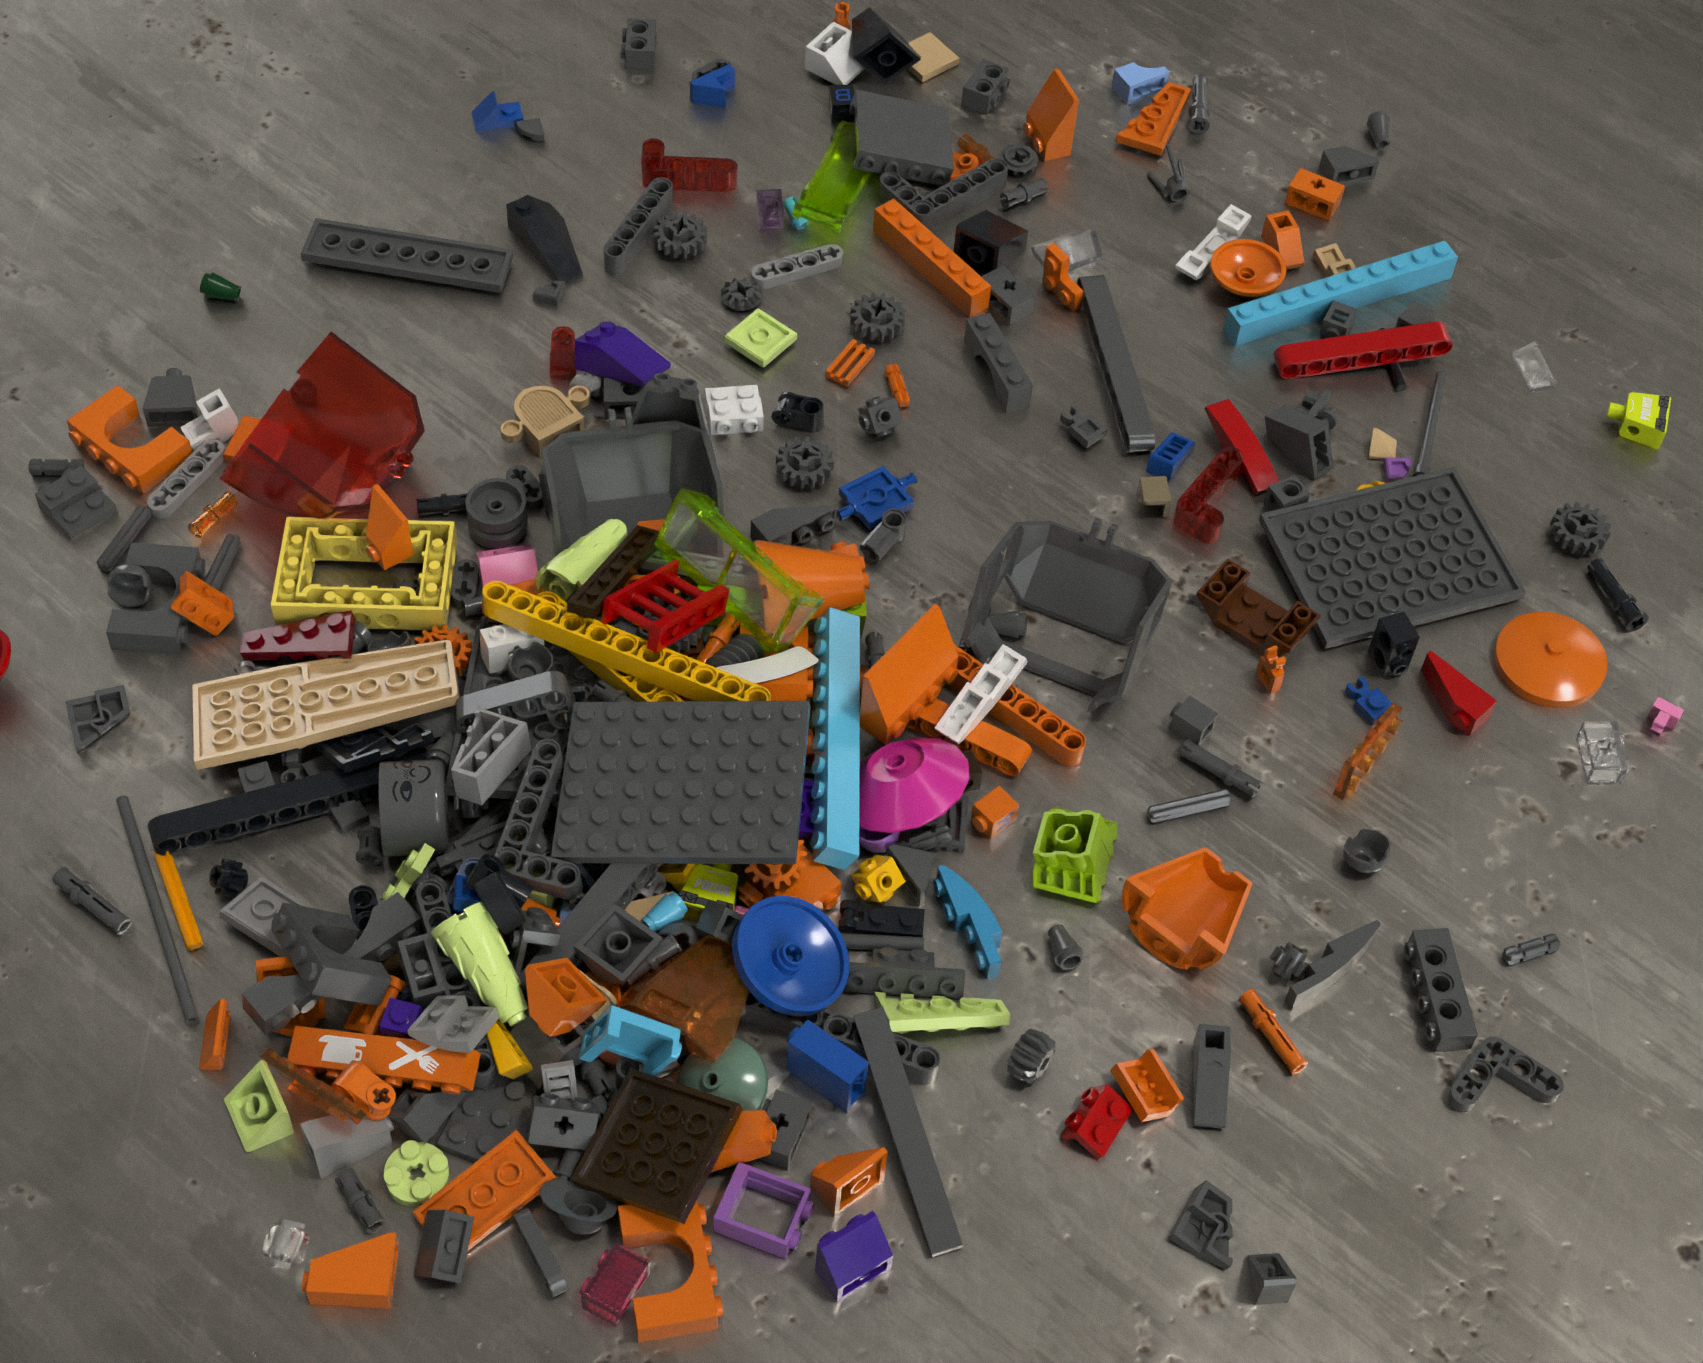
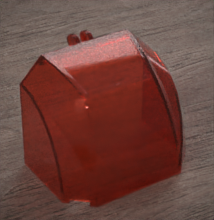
[219,331,425,519]

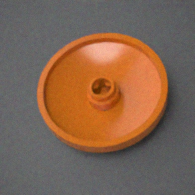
[1494,612,1608,708]

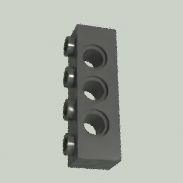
[1404,928,1478,1052]

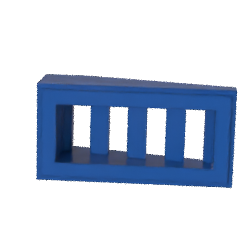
[1146,432,1195,481]

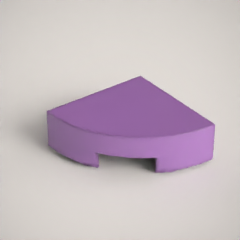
[1383,458,1411,483]

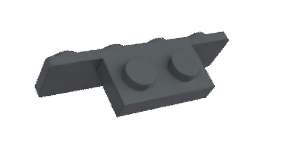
[842,947,965,999]

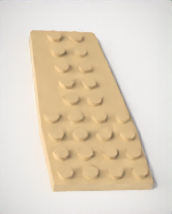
[192,640,460,770]

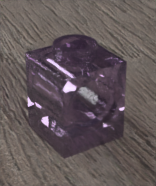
[756,189,784,229]

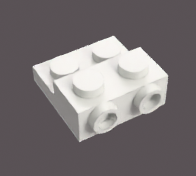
[705,385,764,435]

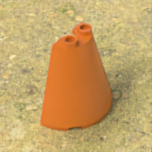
[753,540,870,633]
[1122,847,1253,970]

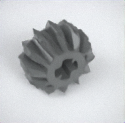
[1007,1029,1055,1084]

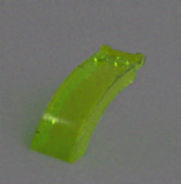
[792,120,874,233]

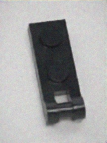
[838,899,925,937]

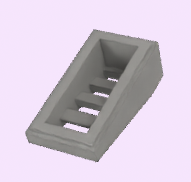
[541,1060,578,1124]

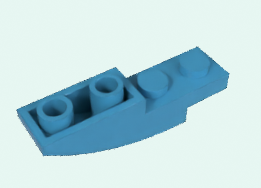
[933,865,1002,979]

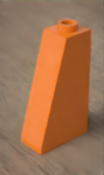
[711,1110,777,1172]

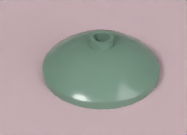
[677,1037,768,1111]

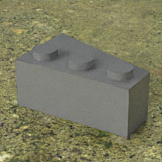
[451,707,532,805]

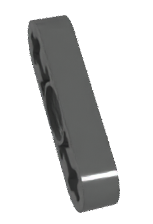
[512,1208,568,1298]

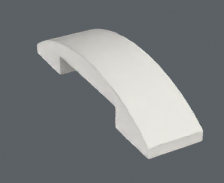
[1175,204,1252,280]

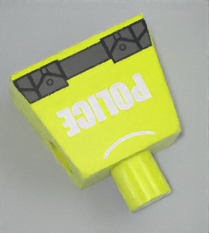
[1606,392,1671,450]
[679,864,739,922]

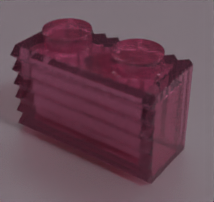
[579,1243,651,1327]

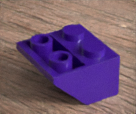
[815,1210,893,1302]

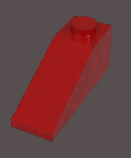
[1421,650,1497,736]

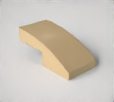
[1312,243,1356,277]

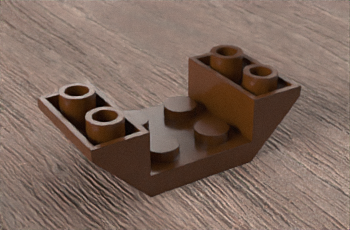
[1196,558,1321,655]

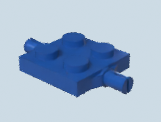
[837,466,917,530]

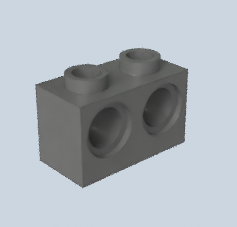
[621,18,657,70]
[961,59,1010,115]

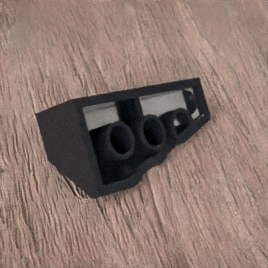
[506,195,583,285]

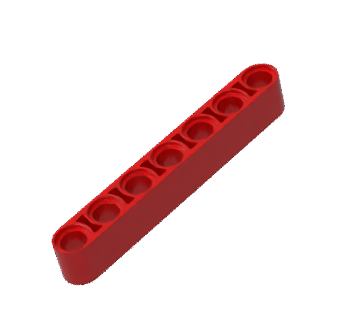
[1273,322,1453,379]

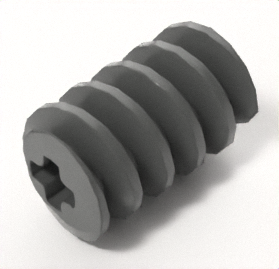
[705,634,764,668]

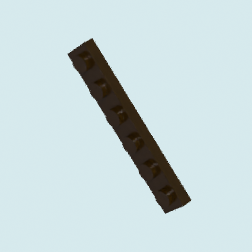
[567,525,663,619]

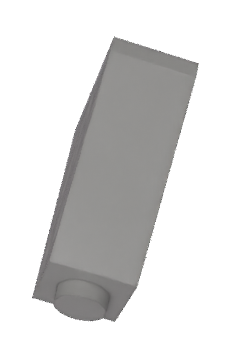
[300,1108,394,1179]

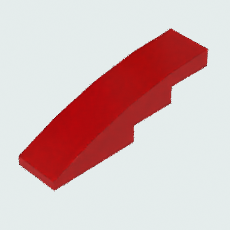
[1204,399,1280,495]

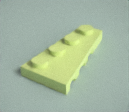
[874,992,1010,1034]

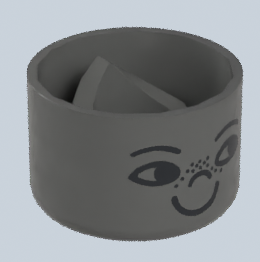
[379,759,449,857]

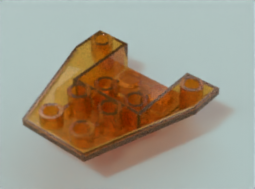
[616,934,749,1063]

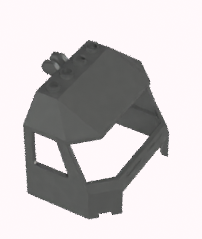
[962,518,1173,712]

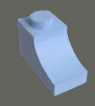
[1111,62,1169,104]

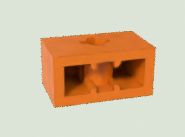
[1285,168,1345,221]

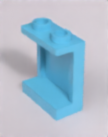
[579,1005,682,1076]

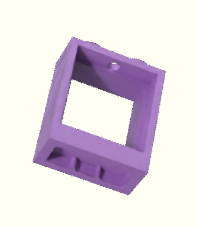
[713,1162,814,1259]

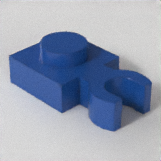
[1345,676,1396,726]

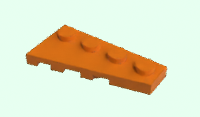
[1115,82,1191,156]

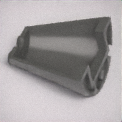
[632,373,719,472]

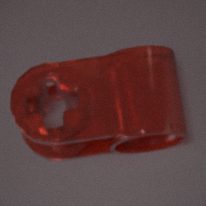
[550,326,576,376]

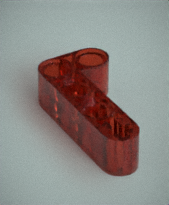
[641,138,738,192]
[1173,447,1243,544]

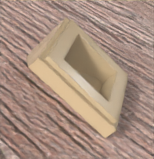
[1368,428,1397,461]

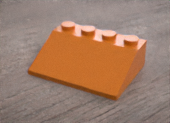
[860,604,958,745]

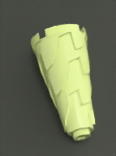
[535,519,628,603]
[431,901,528,1026]

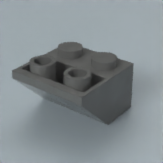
[510,1009,584,1091]

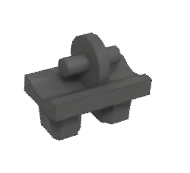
[1295,389,1338,429]

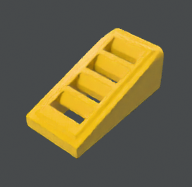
[486,1019,533,1079]

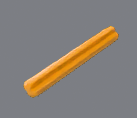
[154,851,203,951]

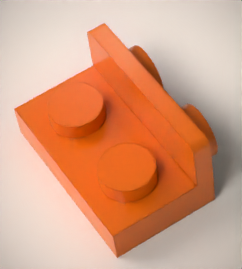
[171,570,234,636]

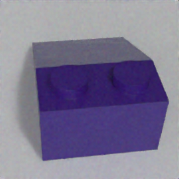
[574,322,671,386]

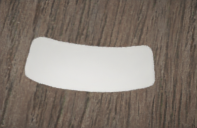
[717,646,819,683]

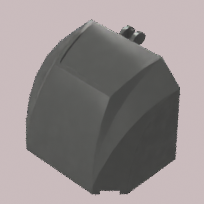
[541,407,726,589]

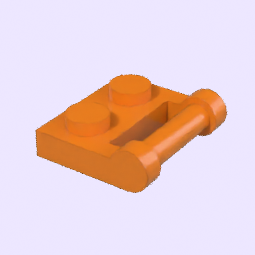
[343,975,407,1036]

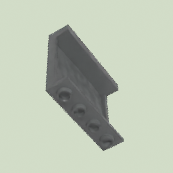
[849,89,954,186]

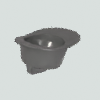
[540,1179,617,1234]

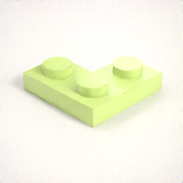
[380,843,435,901]

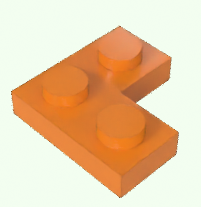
[1042,243,1083,313]

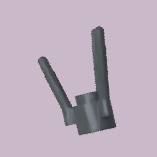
[1147,144,1190,202]

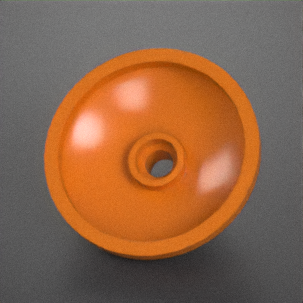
[1210,239,1286,297]

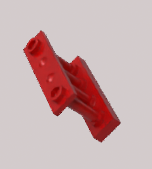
[601,559,730,653]

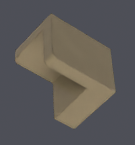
[1136,476,1171,517]

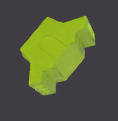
[1033,807,1118,903]

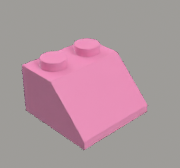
[475,544,538,588]

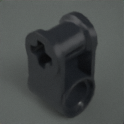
[771,392,824,433]

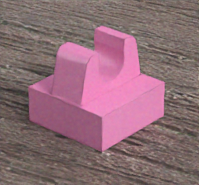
[1648,697,1684,735]

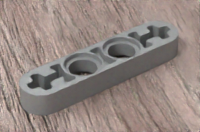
[751,244,844,289]
[147,439,225,519]

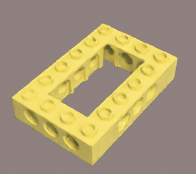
[271,517,458,630]

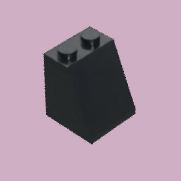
[852,7,921,85]
[953,210,1028,277]

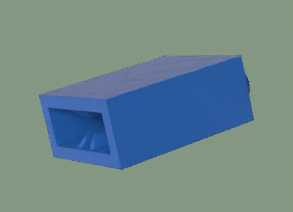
[786,1020,869,1114]

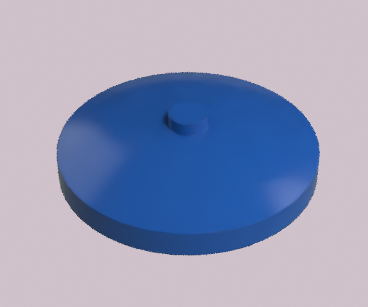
[732,896,849,1016]

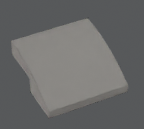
[407,995,499,1053]

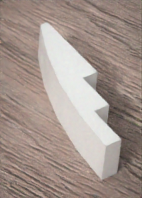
[934,644,1027,745]

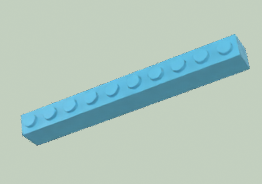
[1223,241,1458,347]
[811,607,860,870]

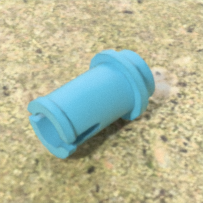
[782,196,810,230]

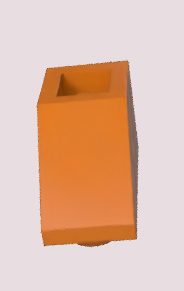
[1261,210,1305,270]

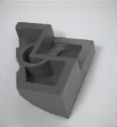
[66,685,130,751]
[1169,1180,1233,1270]

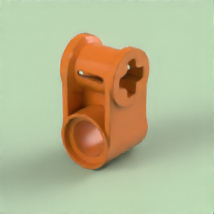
[331,1060,396,1121]

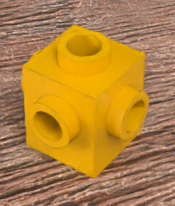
[850,855,906,903]

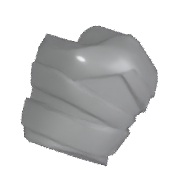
[568,372,602,399]

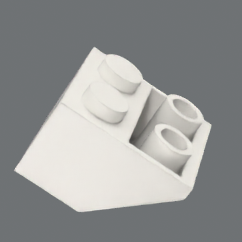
[805,22,865,85]

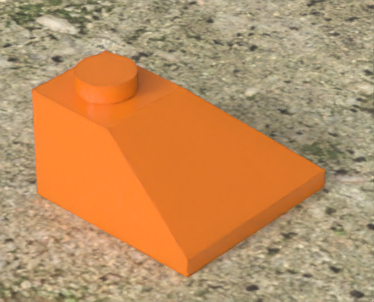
[366,484,414,571]
[525,957,607,1037]
[810,1147,888,1217]

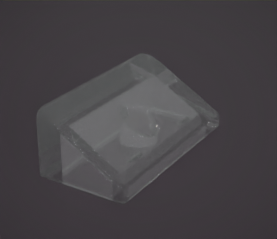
[1512,341,1558,392]

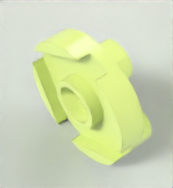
[384,1140,450,1207]

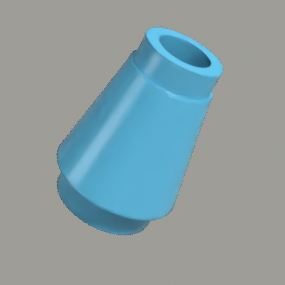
[641,892,688,932]

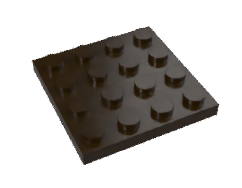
[570,1068,743,1224]

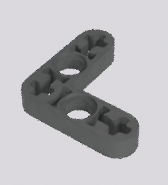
[1447,1036,1564,1112]

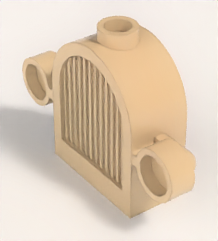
[500,386,590,458]

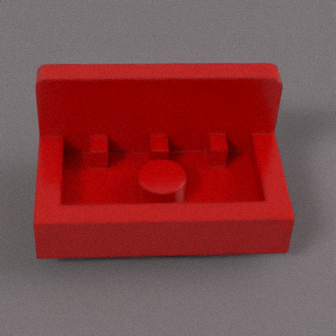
[1060,1084,1133,1159]

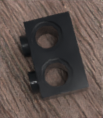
[1368,611,1420,677]

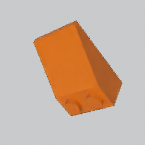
[1023,68,1079,162]

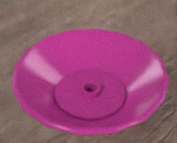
[859,737,970,833]

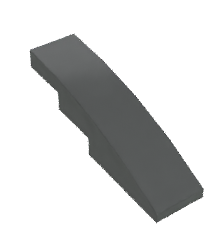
[1285,920,1381,1010]

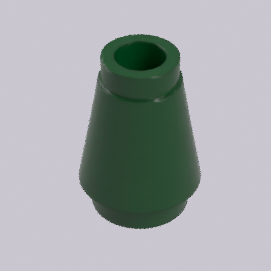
[200,272,241,301]

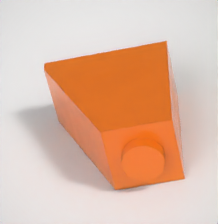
[302,1232,399,1309]

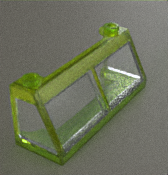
[654,488,825,653]

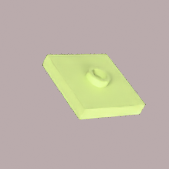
[724,308,797,368]

